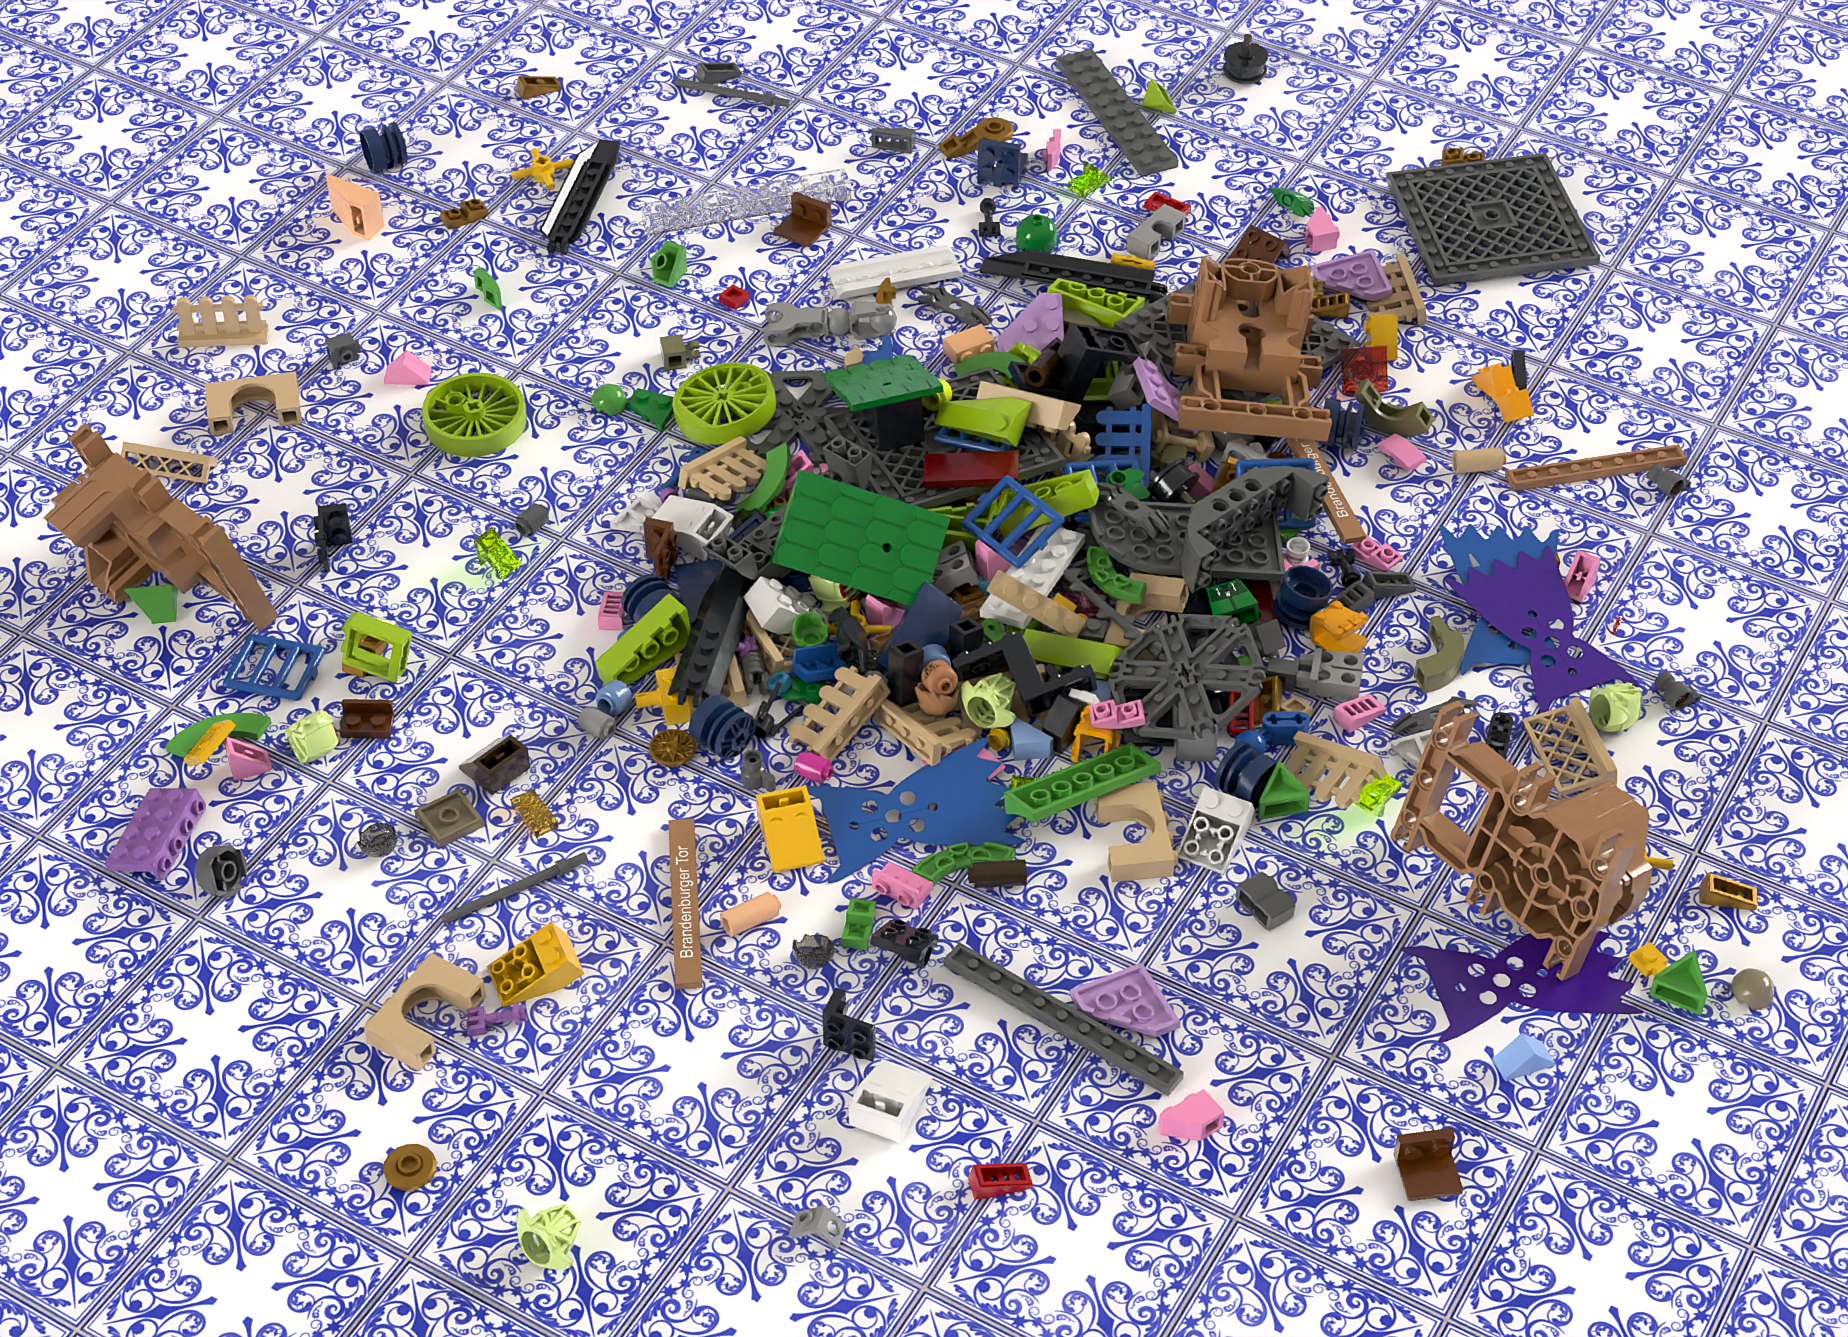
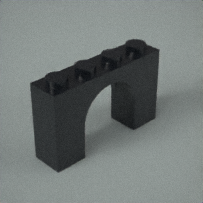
[887,616,984,707]

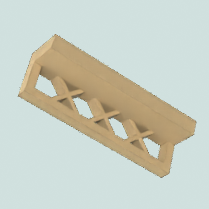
[121,441,218,484]

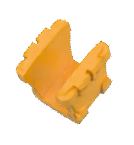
[1310,600,1369,653]
[1071,705,1121,763]

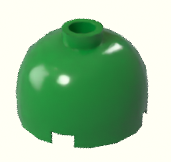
[1016,214,1058,253]

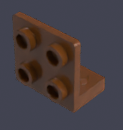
[774,191,832,247]
[1229,224,1291,264]
[643,517,679,581]
[1393,1128,1463,1201]

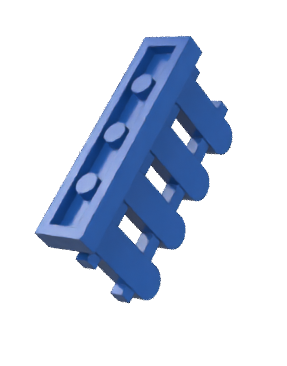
[1095,404,1152,486]

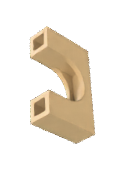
[205,371,303,436]
[1103,573,1189,661]
[1094,781,1178,883]
[364,953,486,1072]

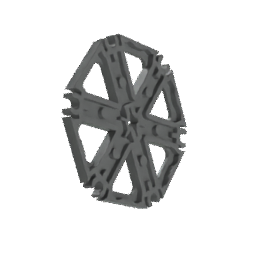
[725,370,868,468]
[1108,614,1266,740]

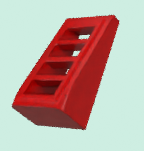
[1228,691,1254,736]
[968,1163,1033,1199]

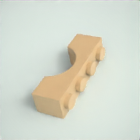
[986,570,1087,638]

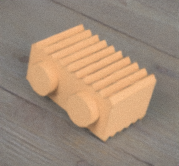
[943,324,995,365]

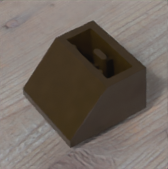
[458,735,531,795]

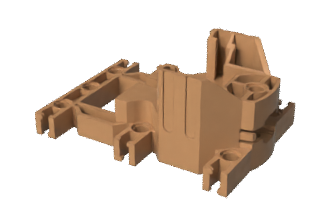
[1167,255,1332,442]
[43,423,279,632]
[1390,700,1652,981]

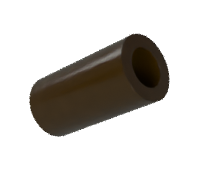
[1024,349,1061,388]
[968,859,1027,888]

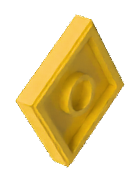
[183,719,236,767]

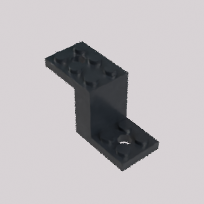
[1008,322,1145,403]
[952,631,1098,718]

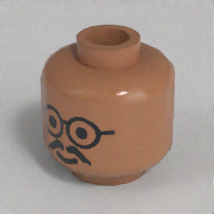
[921,660,958,696]

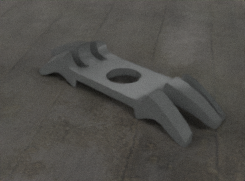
[918,287,993,327]
[1096,483,1170,540]
[1391,696,1480,737]

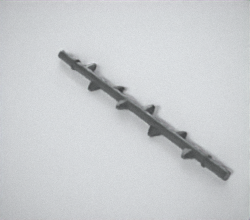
[1062,568,1168,662]

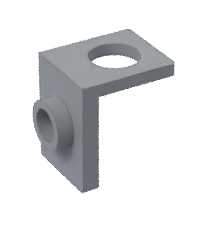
[789,1205,846,1249]

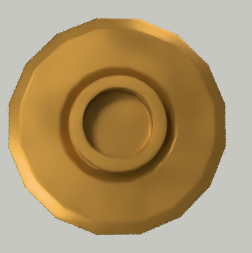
[976,117,1014,142]
[649,729,696,767]
[383,1144,437,1191]

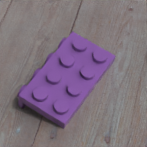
[105,788,206,880]

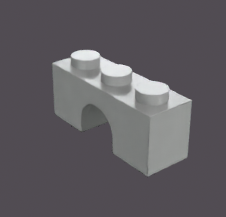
[1126,204,1186,260]
[1107,342,1163,411]

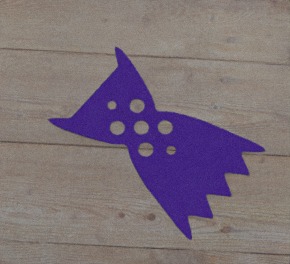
[1444,545,1639,713]
[1400,931,1644,1043]

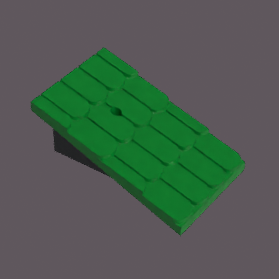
[823,354,944,452]
[769,470,951,606]

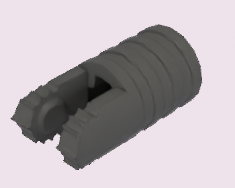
[741,652,768,695]

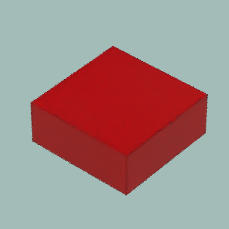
[719,284,750,310]

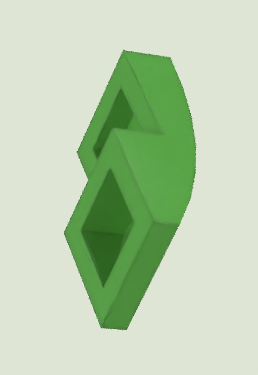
[473,267,502,310]
[841,898,877,950]

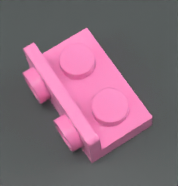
[872,861,933,910]

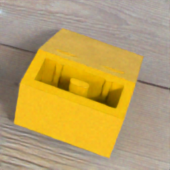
[756,785,825,873]
[486,922,585,1007]

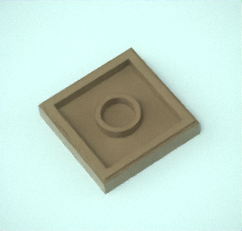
[414,788,485,848]

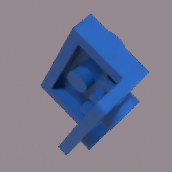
[792,642,850,684]

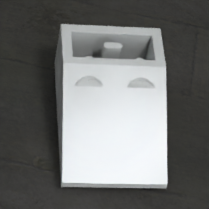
[651,495,734,561]
[744,576,827,635]
[1177,786,1255,875]
[849,1059,933,1143]

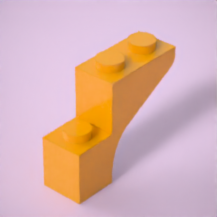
[1471,363,1534,423]

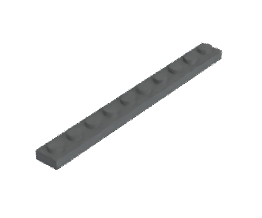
[944,942,1184,1096]

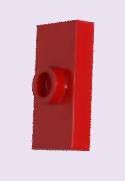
[1144,191,1191,217]

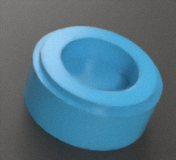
[767,671,792,695]

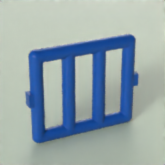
[934,426,1027,452]
[1062,458,1149,522]
[1236,458,1316,529]
[961,475,1065,569]
[223,634,326,701]

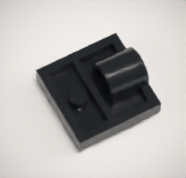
[870,919,939,967]

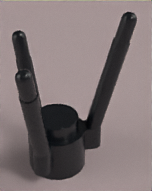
[754,682,805,739]

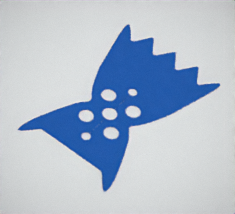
[1439,524,1570,675]
[806,737,1026,883]

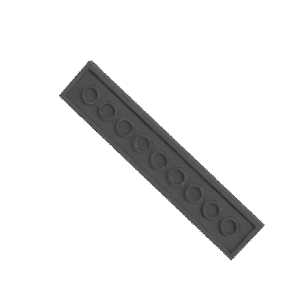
[1056,49,1179,177]

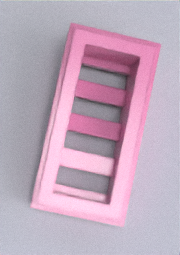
[598,592,626,630]
[1333,694,1387,734]

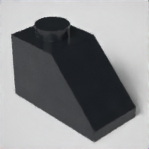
[1041,692,1081,755]

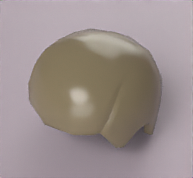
[1731,968,1774,1010]

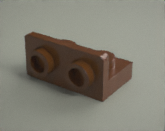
[339,699,395,739]

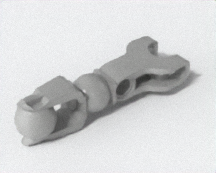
[763,301,897,346]

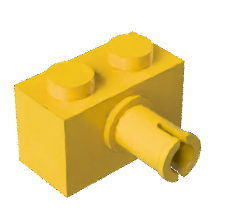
[1363,314,1398,361]
[634,667,691,726]

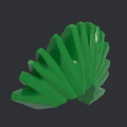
[1269,187,1315,218]

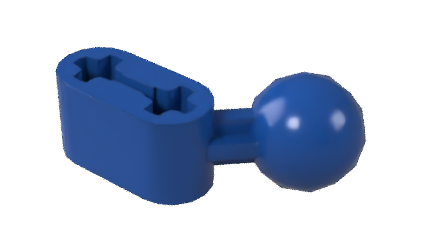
[1234,711,1310,755]

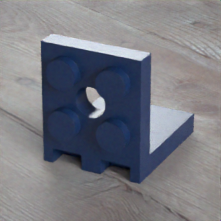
[977,138,1028,190]

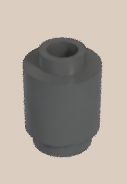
[514,503,549,537]

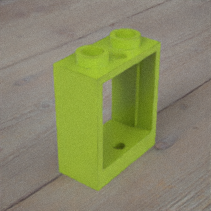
[341,612,413,683]

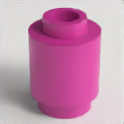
[794,752,834,784]

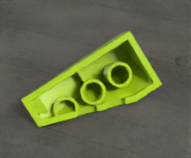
[934,397,1033,447]

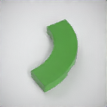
[953,352,1026,384]
[735,442,791,524]
[1087,546,1147,604]
[165,713,272,758]
[911,842,1016,887]

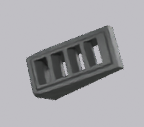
[696,62,742,84]
[872,128,915,154]
[1361,571,1417,599]
[1325,580,1374,613]

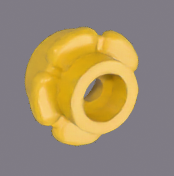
[987,728,1010,751]

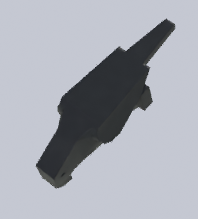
[828,606,868,675]

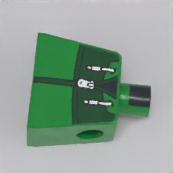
[1207,578,1260,631]

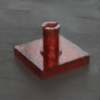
[1341,345,1388,394]

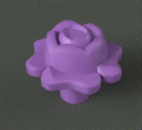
[735,636,758,663]

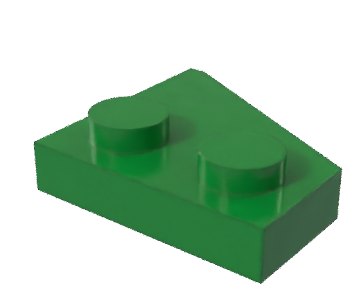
[628,388,674,432]

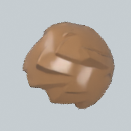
[915,682,960,716]

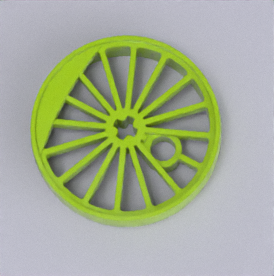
[672,362,776,445]
[422,372,527,457]

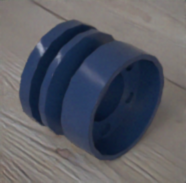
[359,121,408,173]
[1318,398,1366,450]
[1272,565,1333,630]
[621,574,685,624]
[688,694,756,760]
[1214,741,1277,809]

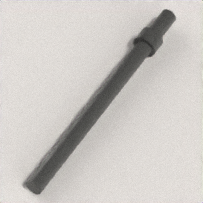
[674,78,790,107]
[441,852,588,925]

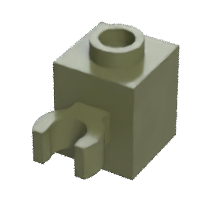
[660,334,701,371]
[1151,444,1188,472]

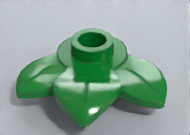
[1105,468,1150,501]
[780,676,827,705]

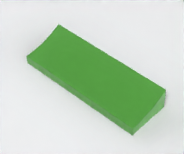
[1004,743,1161,823]

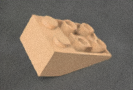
[326,174,385,240]

